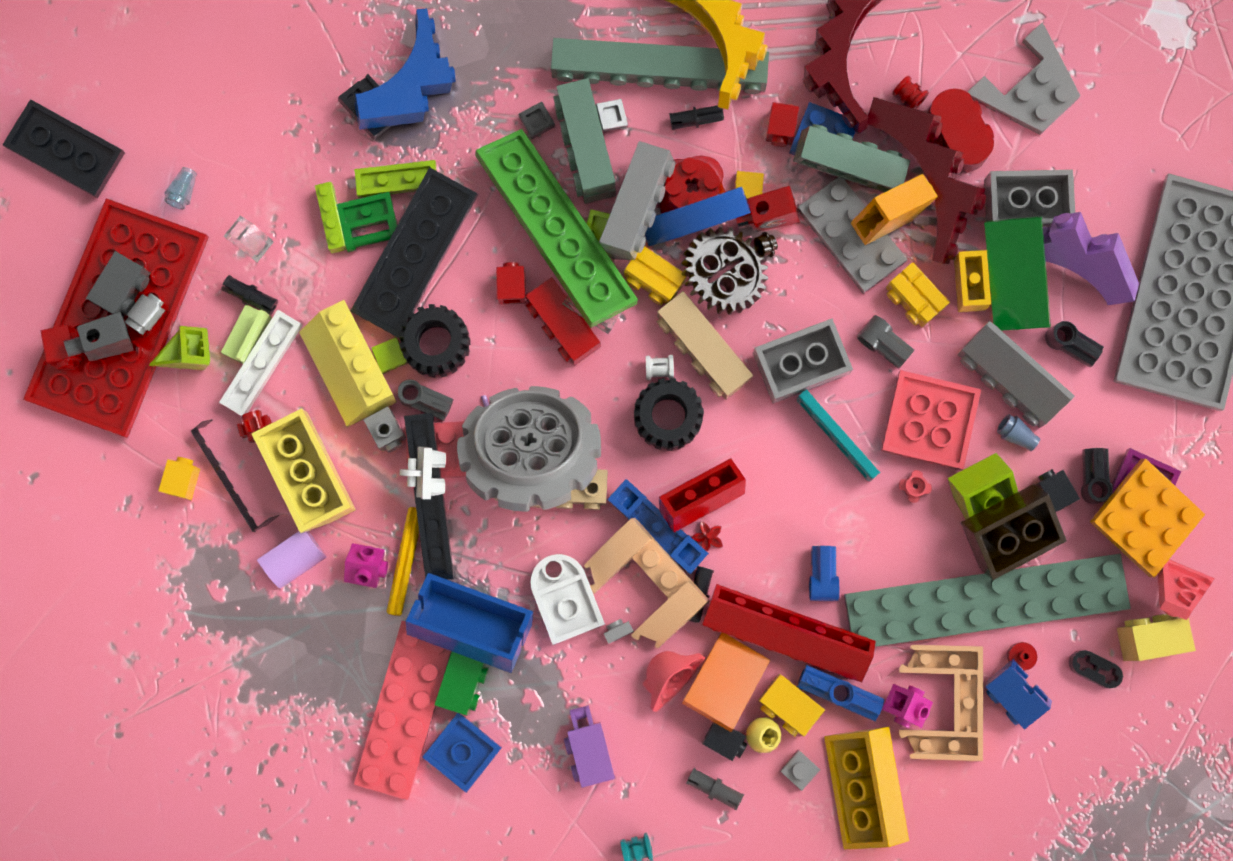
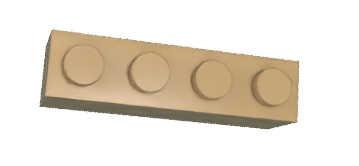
[656,291,753,400]

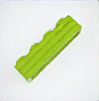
[315,182,347,254]

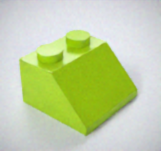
[948,453,1018,519]

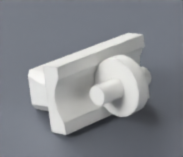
[399,447,446,499]

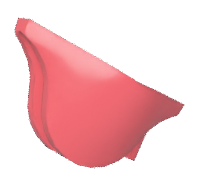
[643,651,706,712]

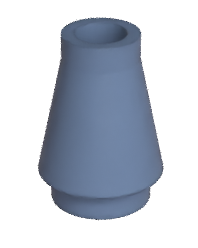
[997,414,1040,451]

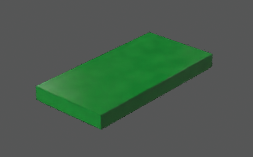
[984,216,1051,331]

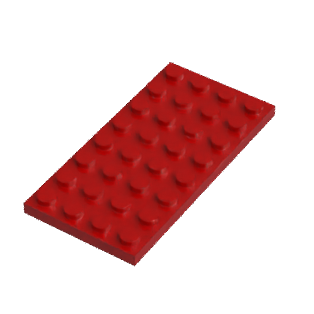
[23,198,209,438]

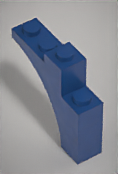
[354,8,456,130]

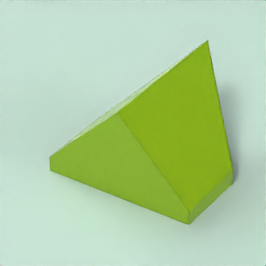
[149,326,210,371]

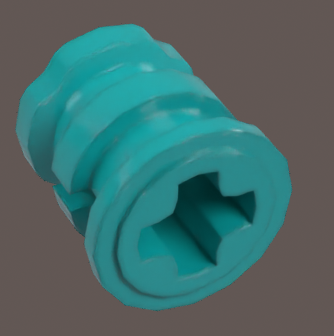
[620,832,653,861]

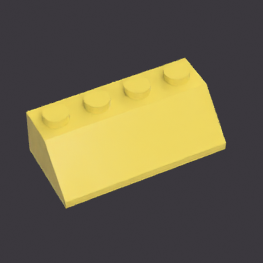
[299,300,397,427]
[252,408,356,533]

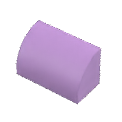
[257,531,326,589]

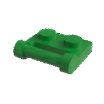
[336,192,398,252]

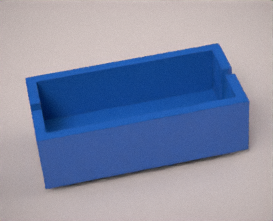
[406,573,533,674]

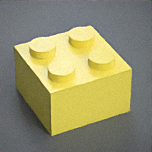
[1117,614,1196,661]

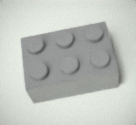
[984,170,1075,227]
[753,318,853,404]

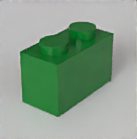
[434,652,489,716]

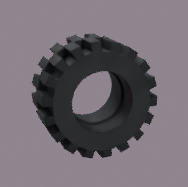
[399,304,471,378]
[634,378,704,451]

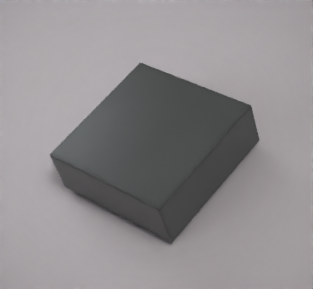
[518,101,555,139]

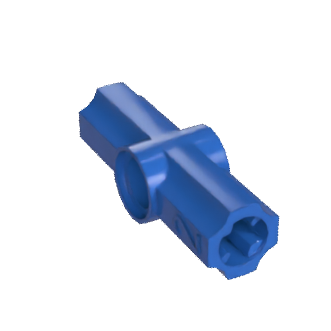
[797,665,885,722]

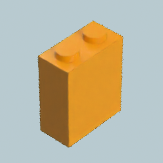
[851,174,938,245]

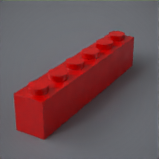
[702,584,876,683]

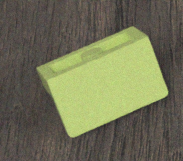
[221,305,272,364]

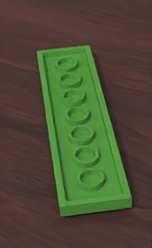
[475,129,638,328]

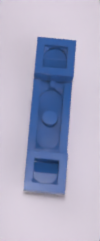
[645,186,751,247]
[607,479,709,574]

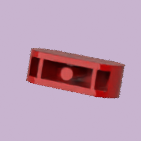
[927,88,994,172]

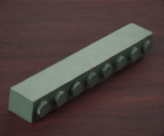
[551,38,769,94]

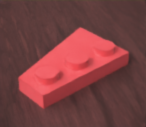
[1158,559,1215,620]

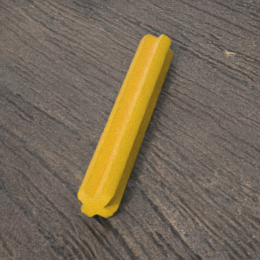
[386,507,419,616]

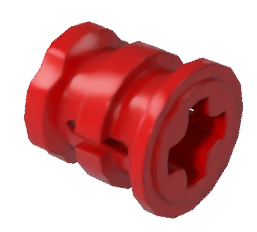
[892,76,929,109]

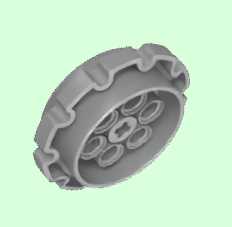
[457,386,601,512]

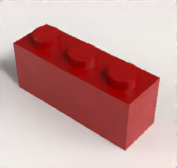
[525,277,601,366]
[659,458,746,532]

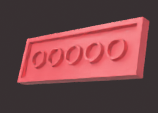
[354,621,452,800]

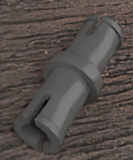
[686,768,744,810]

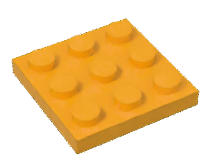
[1090,459,1205,578]

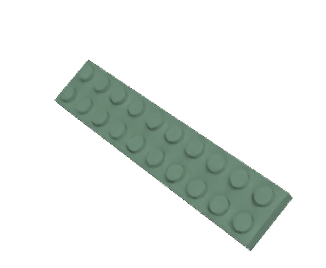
[844,554,1131,647]

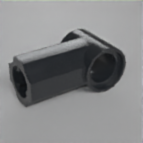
[1045,321,1104,368]
[1081,448,1113,504]

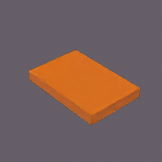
[682,632,770,732]

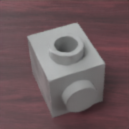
[363,407,406,452]

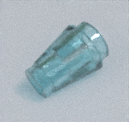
[164,167,197,209]

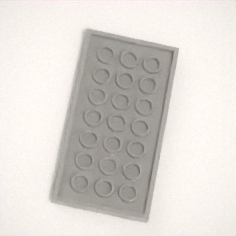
[1113,173,1233,412]

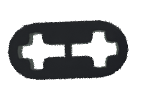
[1069,650,1123,688]

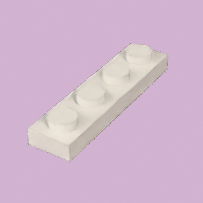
[219,310,303,416]

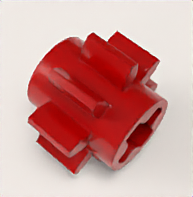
[237,410,272,443]

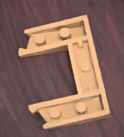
[584,518,710,648]
[899,645,983,761]

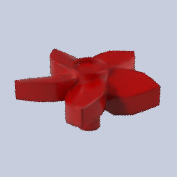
[691,521,723,552]

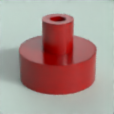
[1007,642,1038,670]

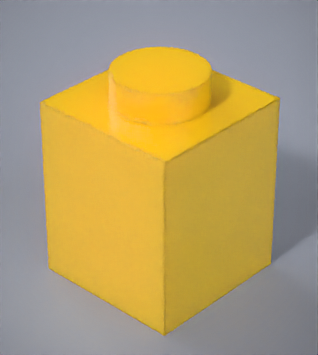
[158,456,201,501]

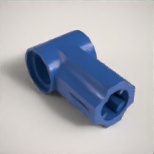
[809,546,840,601]

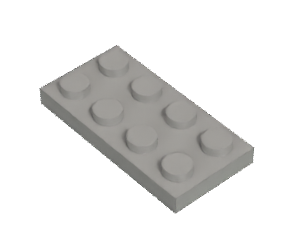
[797,177,908,294]

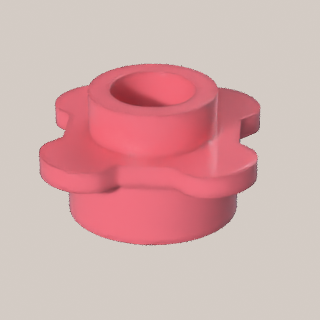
[899,470,932,503]

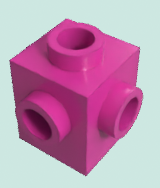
[344,543,388,588]
[882,684,933,728]

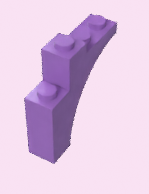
[1043,212,1139,305]

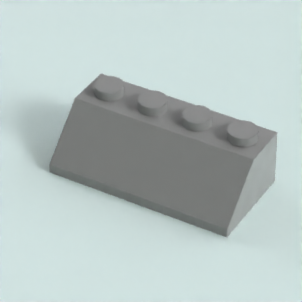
[599,141,675,260]
[957,321,1075,428]

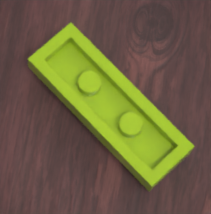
[354,160,437,198]

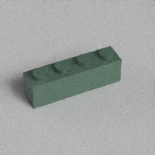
[793,124,910,193]

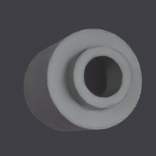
[125,293,165,335]

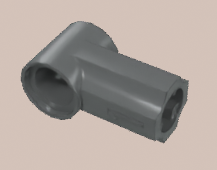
[857,315,914,369]
[398,379,454,421]

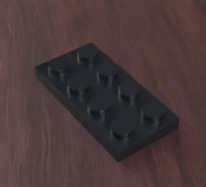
[3,99,125,198]

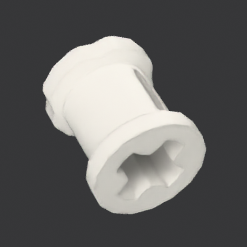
[646,355,674,380]

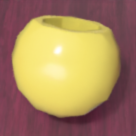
[746,717,781,753]

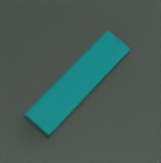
[797,389,881,482]

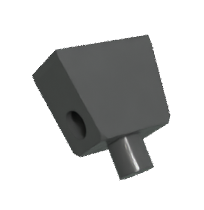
[64,312,134,361]

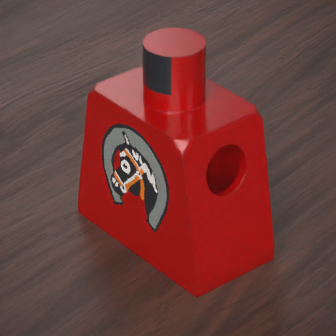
[736,185,800,232]

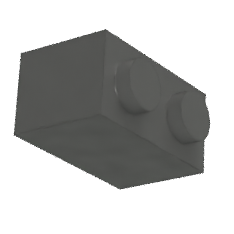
[86,251,150,317]

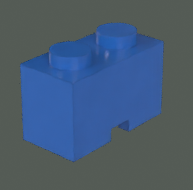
[986,659,1052,730]

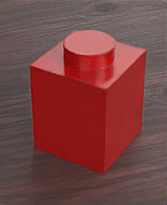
[765,102,799,147]
[496,262,526,305]
[40,324,82,369]

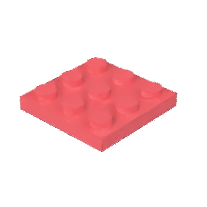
[881,370,981,471]

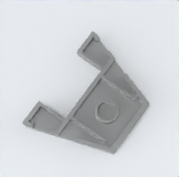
[968,23,1081,135]

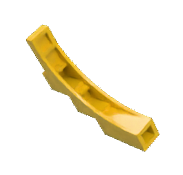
[665,0,768,110]

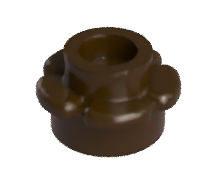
[754,232,778,258]

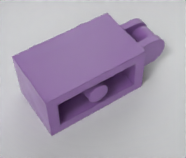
[564,705,615,788]

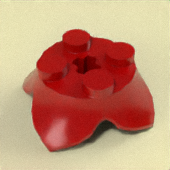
[660,155,726,214]

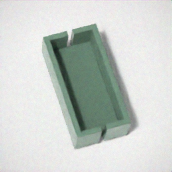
[553,78,616,204]

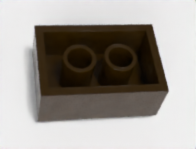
[960,484,1067,580]

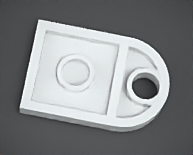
[531,554,605,645]

